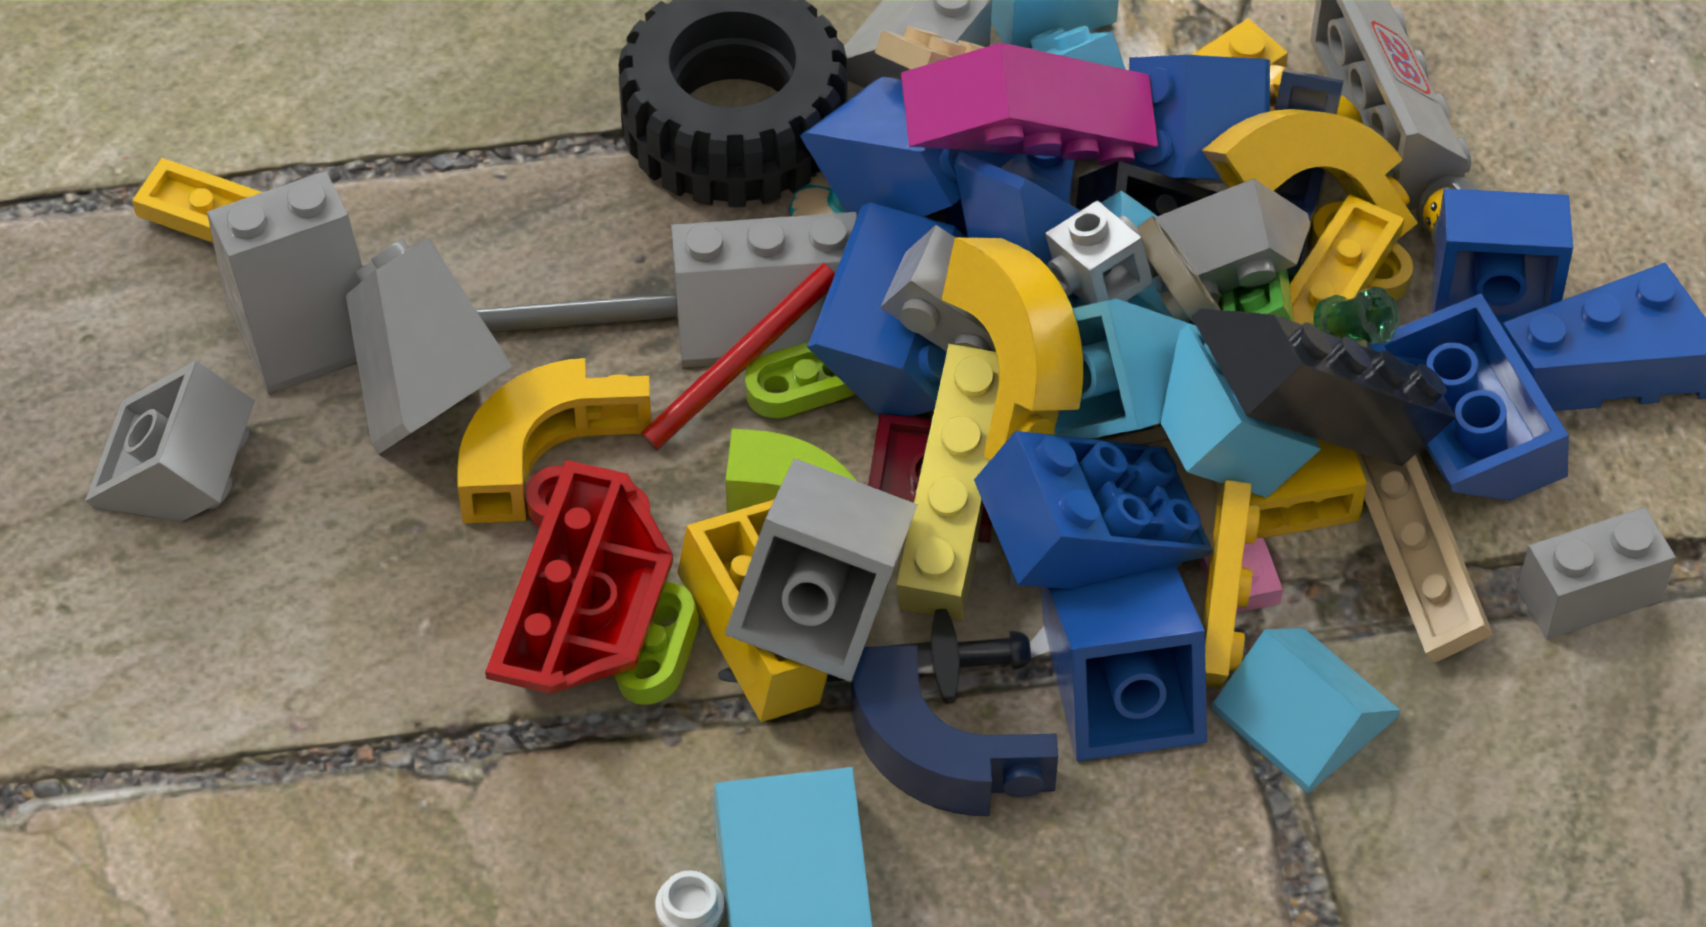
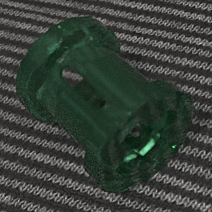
[1313,286,1399,344]

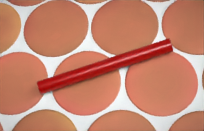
[640,263,835,451]

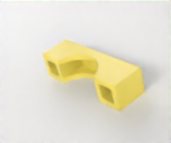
[896,344,999,621]

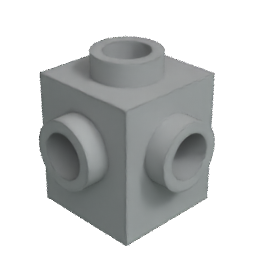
[1045,200,1153,305]

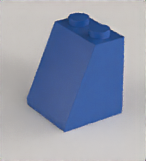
[800,77,1017,217]
[1041,564,1207,761]

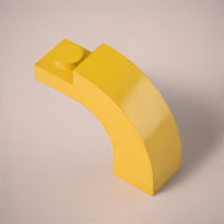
[1201,109,1418,238]
[941,238,1083,460]
[458,358,652,524]

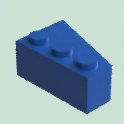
[1502,262,1706,411]

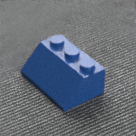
[807,202,966,417]
[1367,293,1569,501]

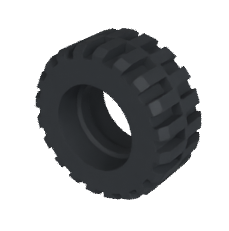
[618,0,848,208]

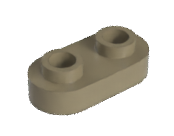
[1136,216,1220,325]

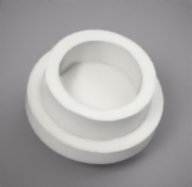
[655,870,724,927]

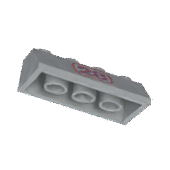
[1310,0,1471,210]

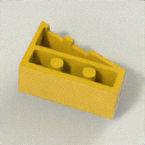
[677,500,828,722]

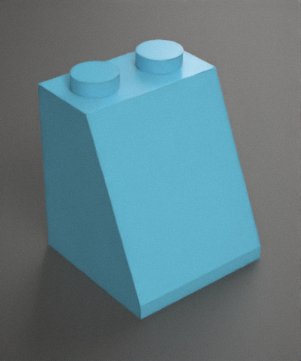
[1054,298,1197,439]
[712,767,872,927]

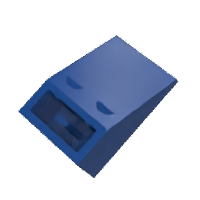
[974,431,1213,589]

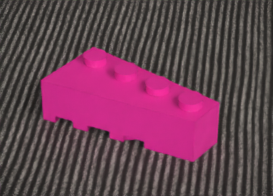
[901,42,1158,166]

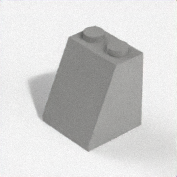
[207,171,362,395]
[345,237,513,454]
[724,458,918,682]

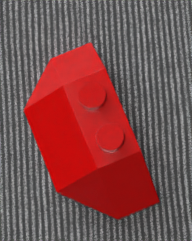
[485,460,673,694]

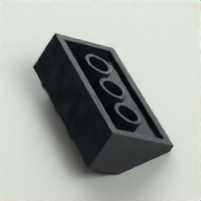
[1192,308,1456,467]

